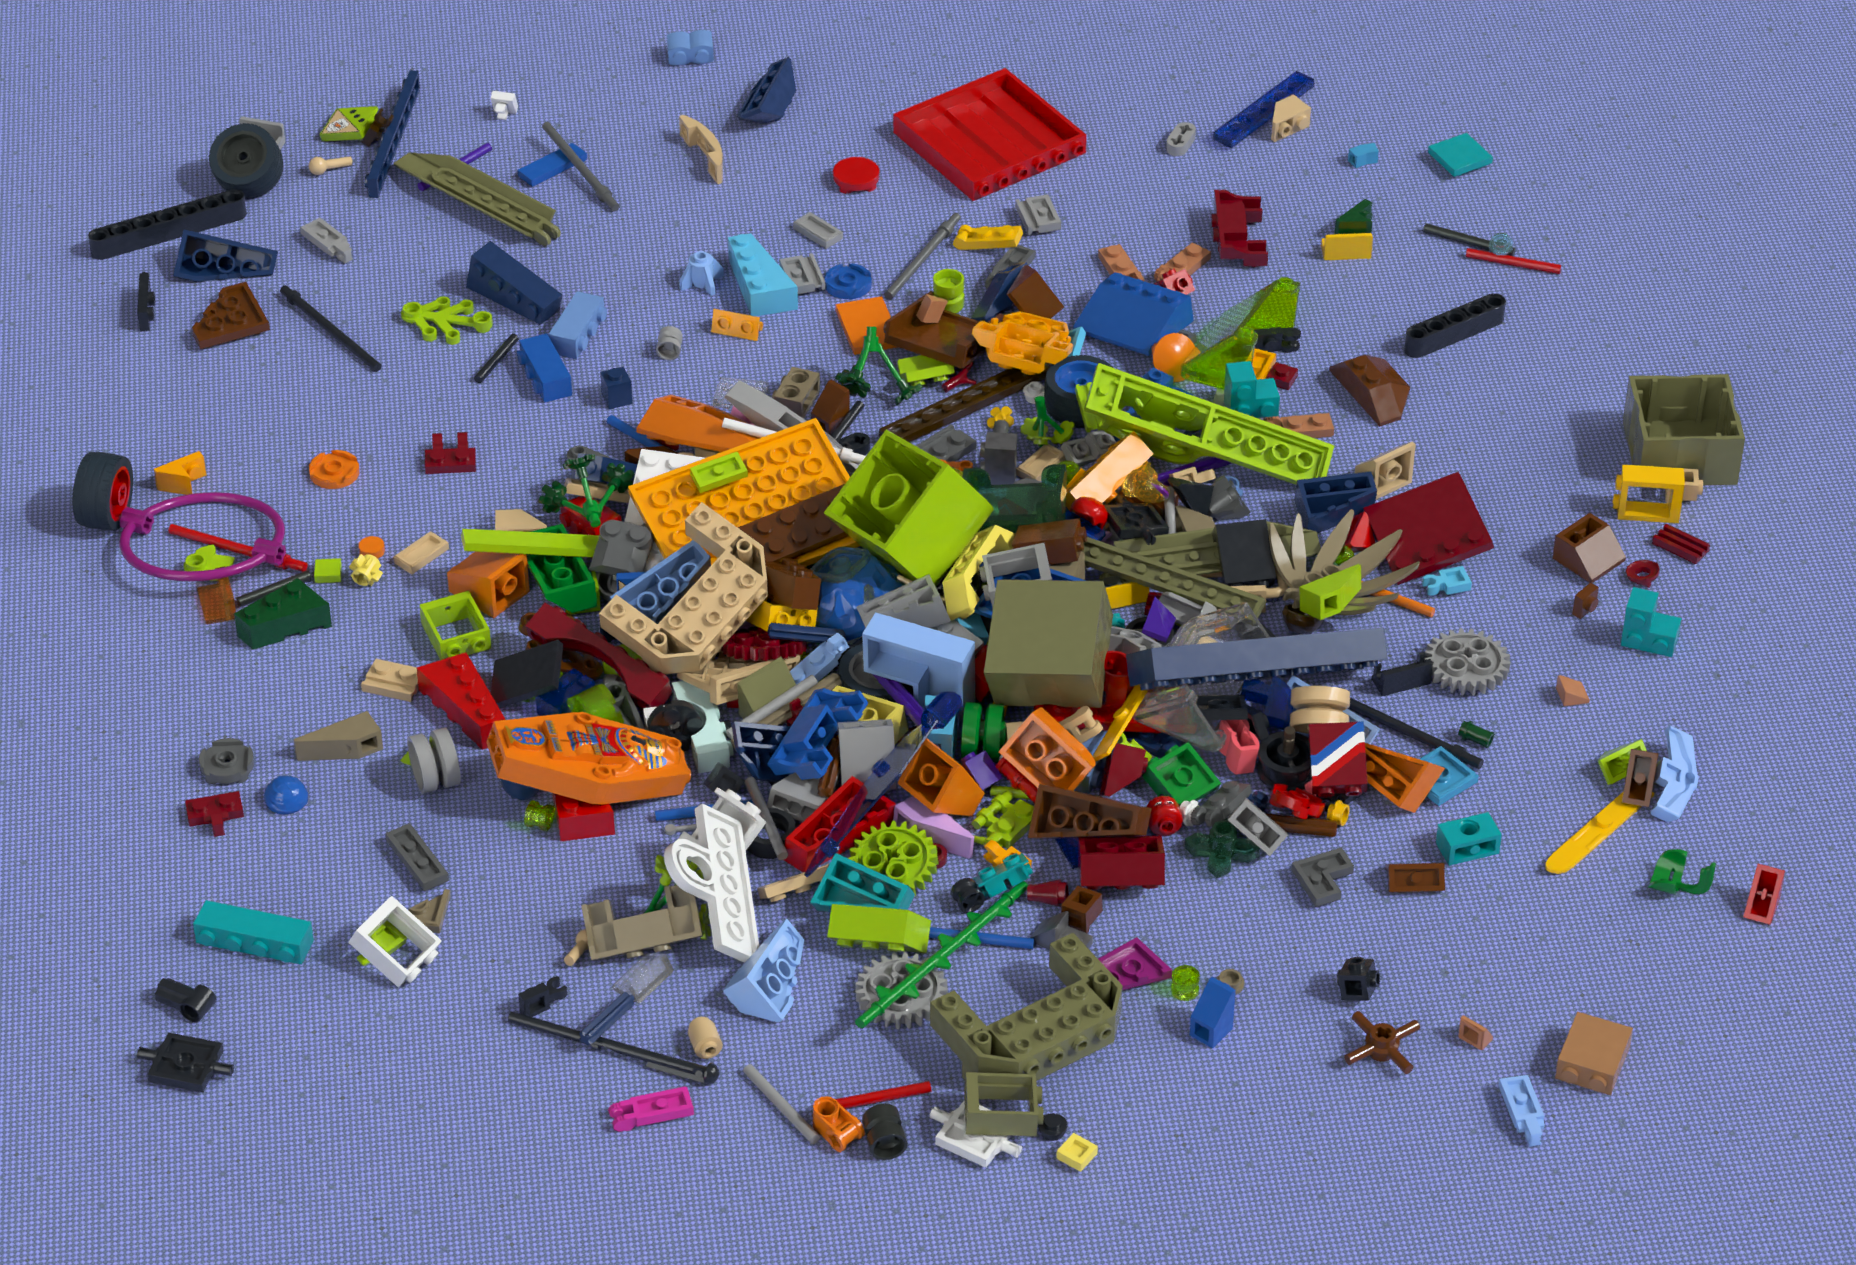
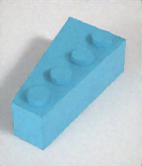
[728,233,798,316]

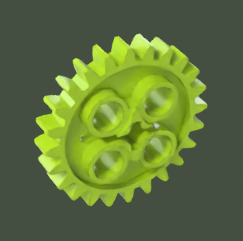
[848,821,939,896]

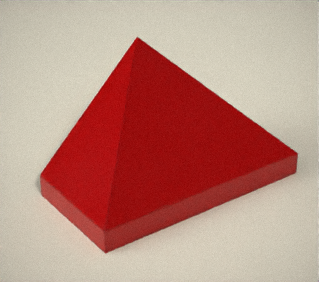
[1339,511,1375,555]

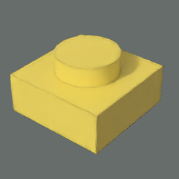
[1056,1133,1098,1172]

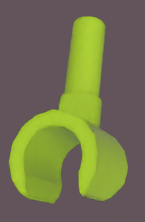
[973,831,1004,851]

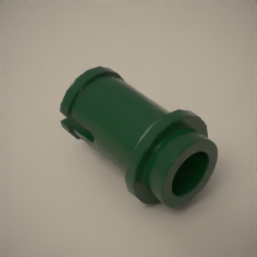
[1458,720,1495,748]

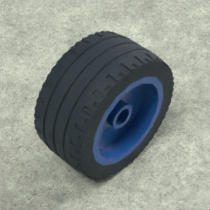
[1044,355,1113,427]

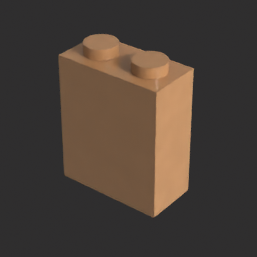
[1555,1011,1633,1095]

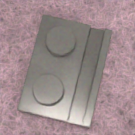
[1015,194,1061,235]
[779,253,825,294]

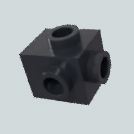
[1337,957,1380,1001]

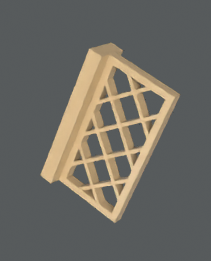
[677,654,800,705]

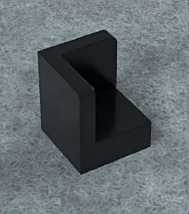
[703,762,745,793]

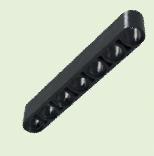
[88,189,247,260]

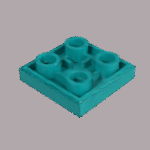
[1428,133,1493,177]

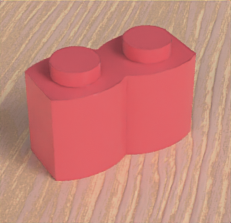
[1216,720,1260,775]

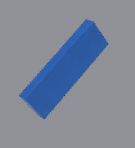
[517,143,587,187]

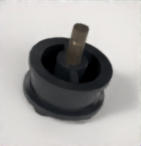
[1257,727,1312,791]

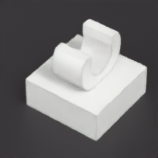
[491,91,518,120]

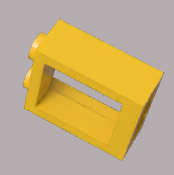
[1613,464,1685,523]
[746,594,818,631]

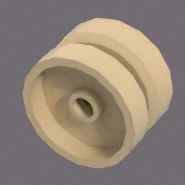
[1290,686,1350,734]

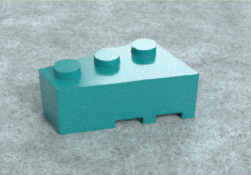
[810,853,915,912]

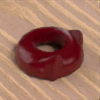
[1626,560,1660,588]

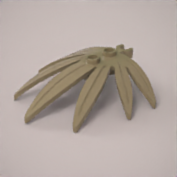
[1269,509,1420,615]

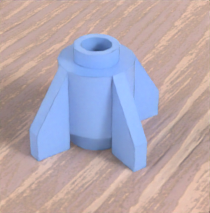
[679,251,724,296]

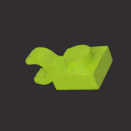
[356,920,407,966]

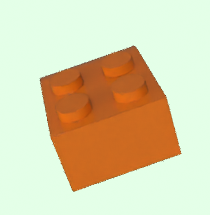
[999,707,1096,791]

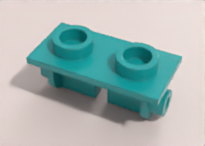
[973,853,1033,898]

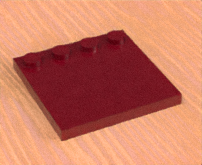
[1363,471,1494,585]

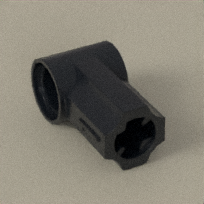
[155,978,216,1023]

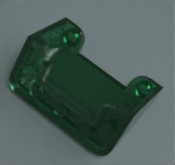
[962,464,1067,534]

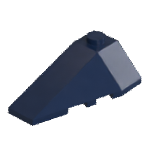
[173,230,278,282]

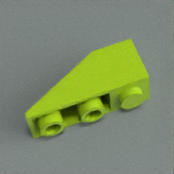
[1299,564,1361,620]

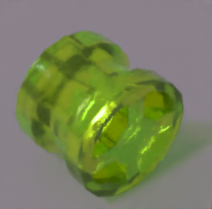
[524,800,555,832]
[1171,965,1200,1001]

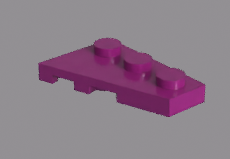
[1098,937,1173,990]

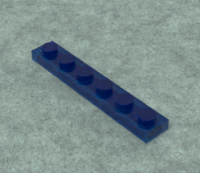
[1213,71,1315,149]

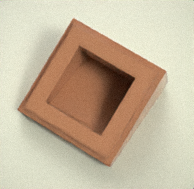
[916,294,948,323]
[1556,675,1590,706]
[1458,1015,1493,1050]

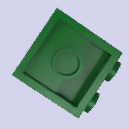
[1142,742,1221,807]

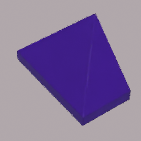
[1141,597,1176,642]

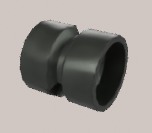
[862,1104,908,1160]

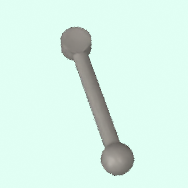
[665,824,697,836]

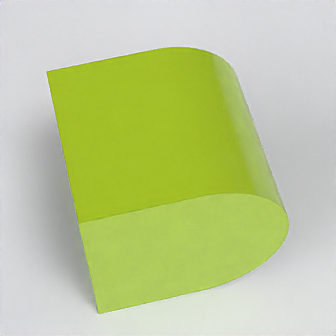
[824,429,994,587]

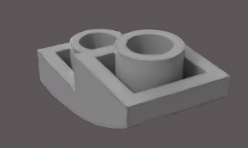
[1060,430,1116,468]

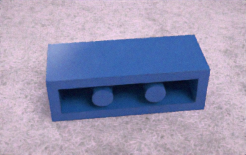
[517,333,572,403]

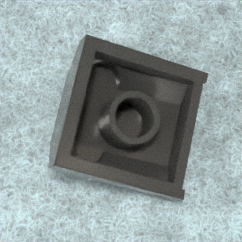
[590,520,654,575]

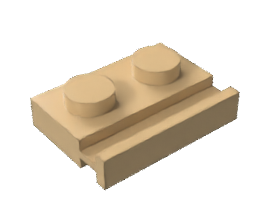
[361,659,419,702]

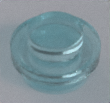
[1489,233,1513,255]

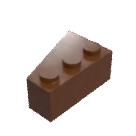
[765,558,821,610]

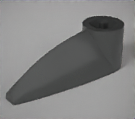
[602,681,645,730]

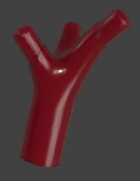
[942,362,976,392]

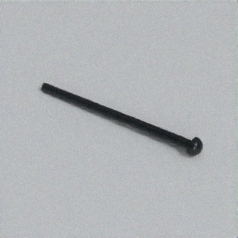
[508,1011,719,1084]

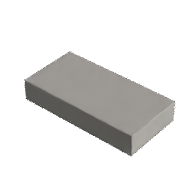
[793,212,843,249]

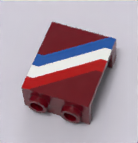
[1309,721,1367,798]

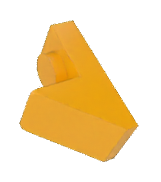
[154,451,206,495]

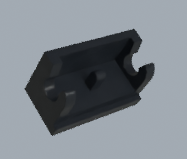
[1371,652,1433,696]

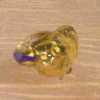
[1122,462,1169,503]

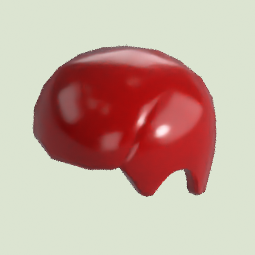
[1069,496,1108,533]

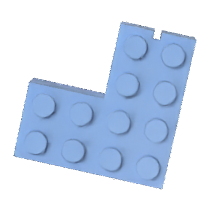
[862,612,976,737]

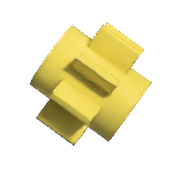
[349,554,383,586]

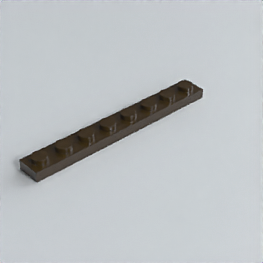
[879,365,1051,442]

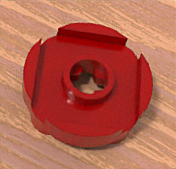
[1269,784,1325,819]

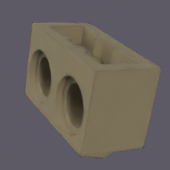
[772,367,820,418]

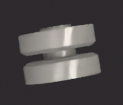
[407,727,461,794]

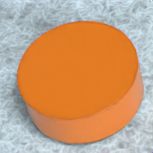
[358,536,385,559]

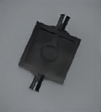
[1104,494,1169,545]
[137,1032,234,1093]

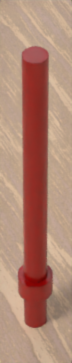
[168,524,308,572]

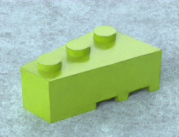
[827,904,931,954]

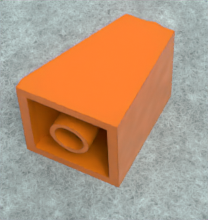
[447,552,530,619]
[897,737,985,816]

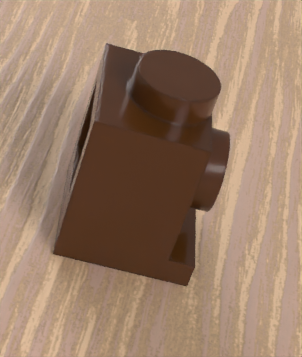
[1061,886,1103,934]

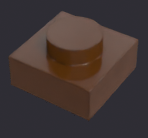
[1572,582,1599,619]

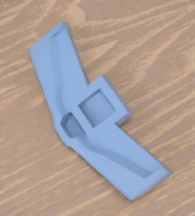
[1651,725,1699,822]

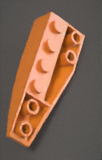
[637,395,760,452]

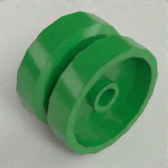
[961,702,1006,763]

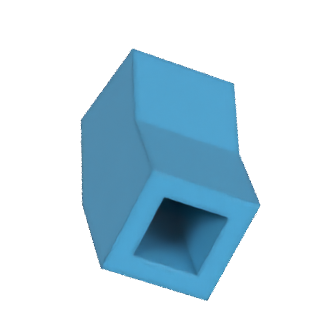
[1348,143,1379,168]

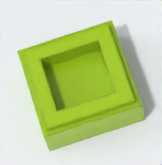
[314,558,342,583]

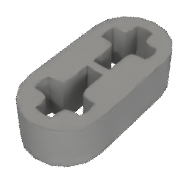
[1166,122,1196,156]

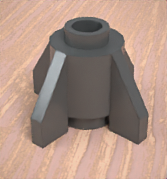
[1208,475,1251,521]

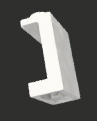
[678,787,766,851]

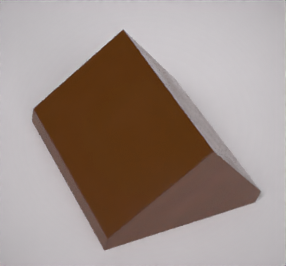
[1007,265,1064,319]

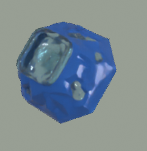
[810,547,906,641]

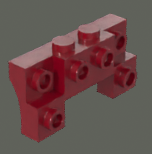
[1211,189,1268,267]

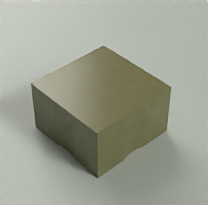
[1622,374,1745,486]
[984,580,1113,708]

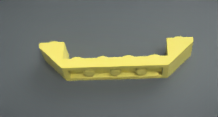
[942,525,1015,620]

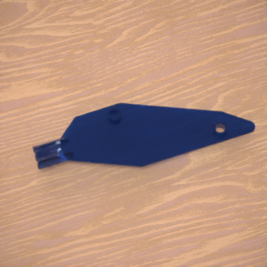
[804,692,962,877]

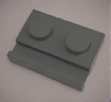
[916,424,976,462]

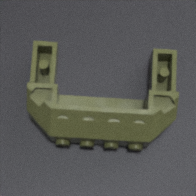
[930,933,1122,1081]

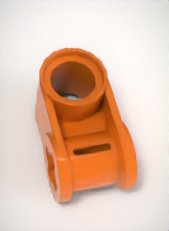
[812,1096,865,1152]

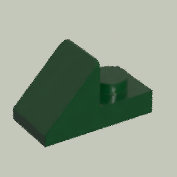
[1334,199,1372,234]

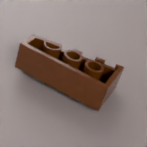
[1028,784,1152,839]

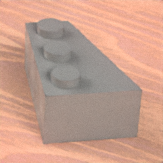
[857,574,951,628]

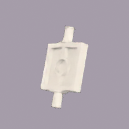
[930,1101,1022,1168]

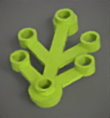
[401,296,493,345]

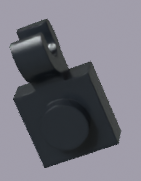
[518,976,568,1017]

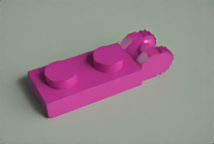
[608,1086,694,1132]

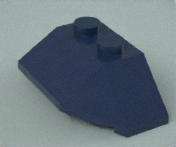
[737,57,796,123]
[731,721,791,782]

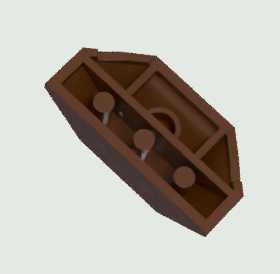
[1329,355,1410,427]

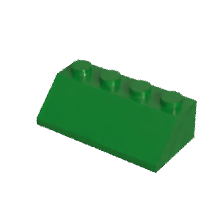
[527,524,597,613]

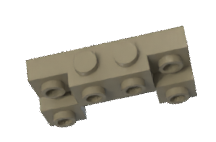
[581,885,703,961]

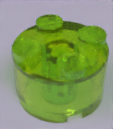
[567,684,624,724]

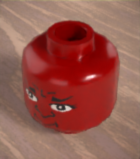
[1146,796,1183,836]

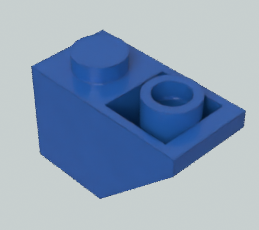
[1189,977,1236,1049]

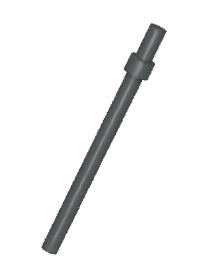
[542,122,620,212]
[884,213,961,300]

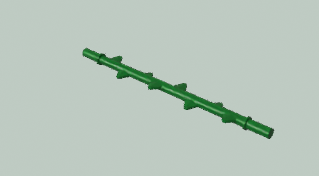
[855,881,1028,1029]

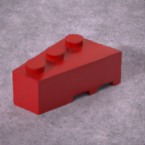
[559,496,622,558]

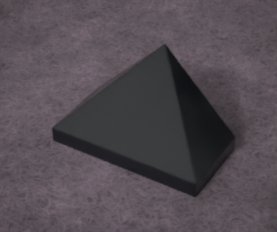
[1167,477,1214,516]

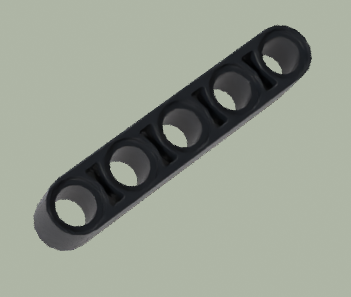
[1404,293,1506,358]

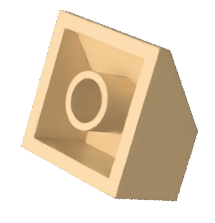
[1355,442,1416,500]

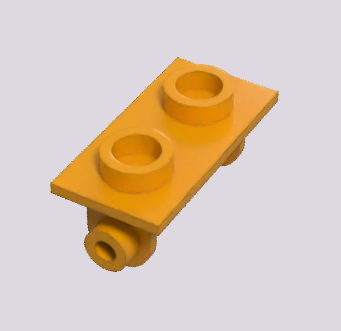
[711,309,763,341]

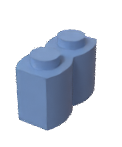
[667,30,714,65]

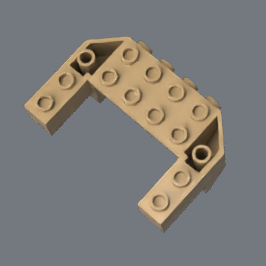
[599,502,768,674]

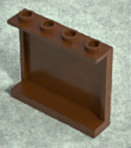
[883,291,1004,369]

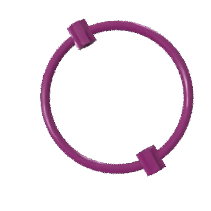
[119,492,286,582]

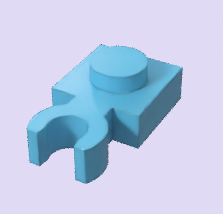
[1422,566,1472,595]

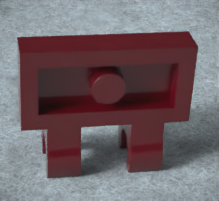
[425,432,476,474]

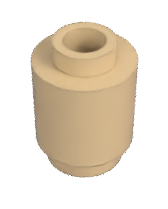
[688,1017,723,1059]

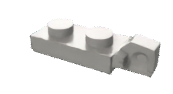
[300,218,353,264]

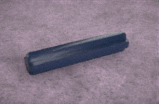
[768,623,846,643]
[579,992,635,1046]

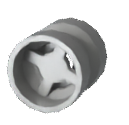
[656,326,683,360]

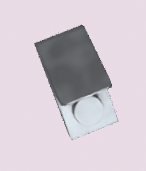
[1030,911,1093,949]

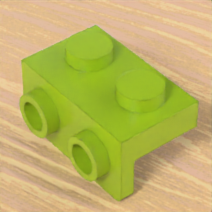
[897,355,955,386]

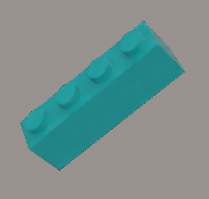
[193,900,314,965]

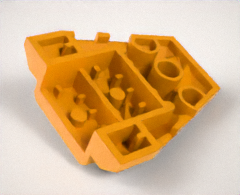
[972,311,1073,375]

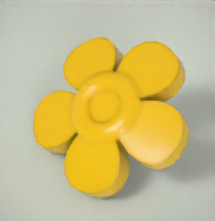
[987,406,1014,429]

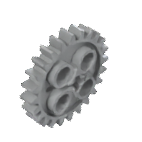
[1424,628,1511,696]
[855,952,948,1029]

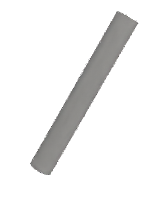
[1164,487,1176,534]

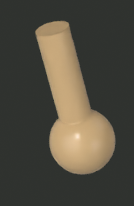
[308,156,353,175]
[564,929,589,966]

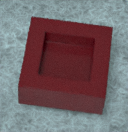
[1266,362,1298,390]

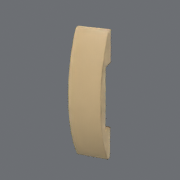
[679,115,723,185]

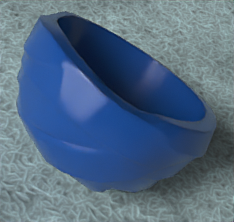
[264,775,308,814]

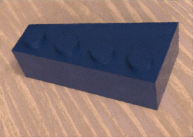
[466,241,563,325]

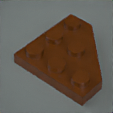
[192,281,270,349]

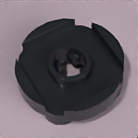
[647,700,702,752]

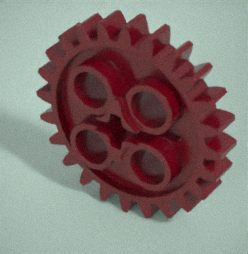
[721,626,807,661]

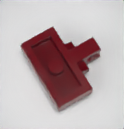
[185,791,244,837]

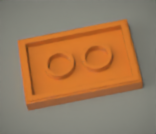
[835,296,897,355]

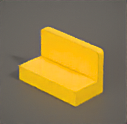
[1321,233,1373,260]

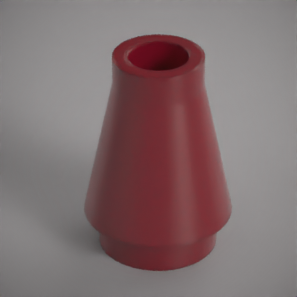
[1027,879,1069,907]

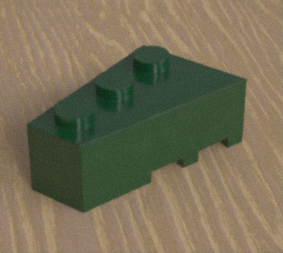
[234,578,332,650]

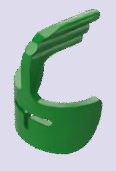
[1648,849,1716,895]

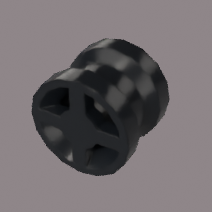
[950,878,985,913]

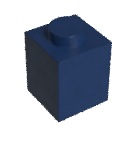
[600,366,633,409]

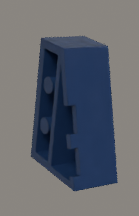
[1294,471,1377,534]

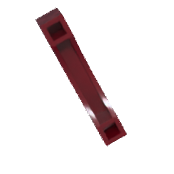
[525,603,673,710]

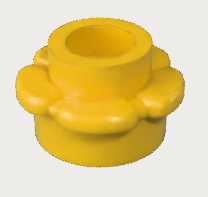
[1327,800,1350,826]

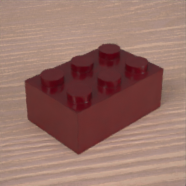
[1078,836,1165,890]

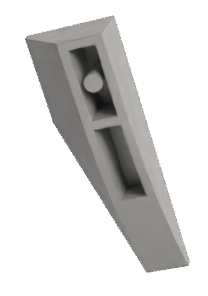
[724,380,859,473]

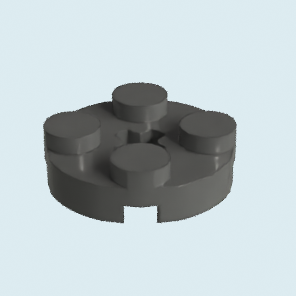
[199,738,254,784]

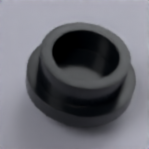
[1038,1113,1067,1141]

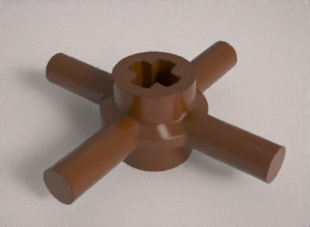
[1344,1011,1420,1074]

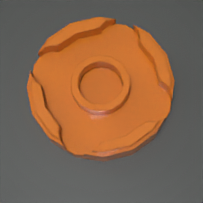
[309,450,360,489]

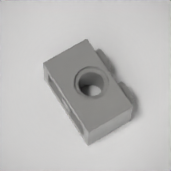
[1227,797,1288,856]

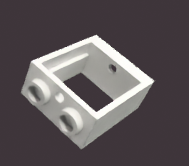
[348,896,442,988]

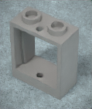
[979,543,1052,608]

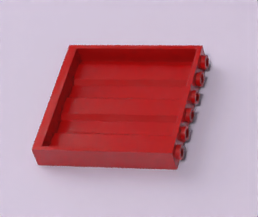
[893,68,1087,201]

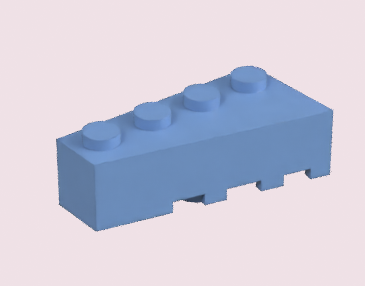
[610,540,711,624]

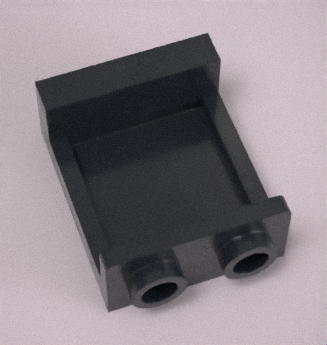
[1212,519,1276,588]

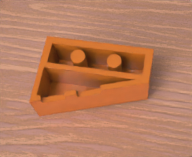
[1365,743,1445,813]

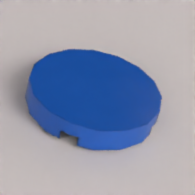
[825,263,872,299]

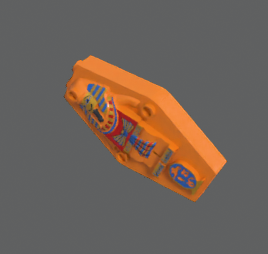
[486,712,691,805]

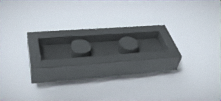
[385,823,449,891]

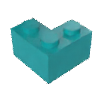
[1224,361,1280,418]
[1621,587,1682,657]

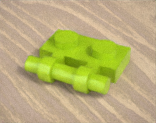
[972,790,1034,849]

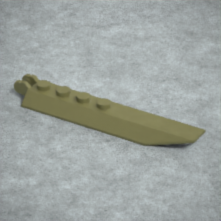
[393,152,561,246]
[1099,521,1321,585]

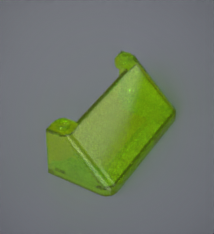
[1180,277,1301,390]

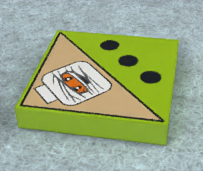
[319,106,378,141]

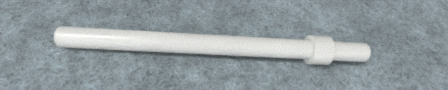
[722,418,866,465]

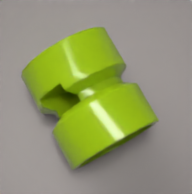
[933,269,964,313]

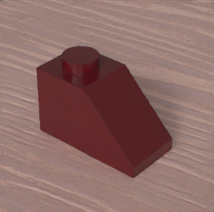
[1099,743,1148,798]

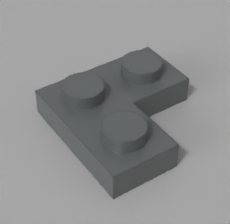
[1291,847,1354,907]

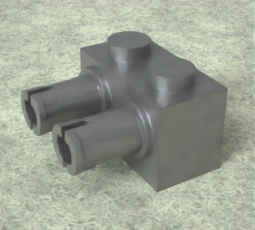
[980,420,1017,488]

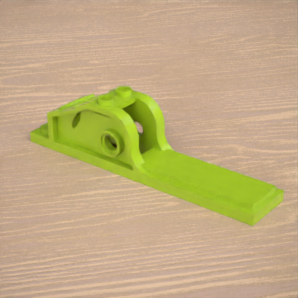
[1084,363,1335,485]

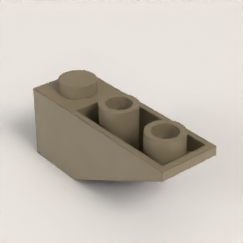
[293,711,383,761]

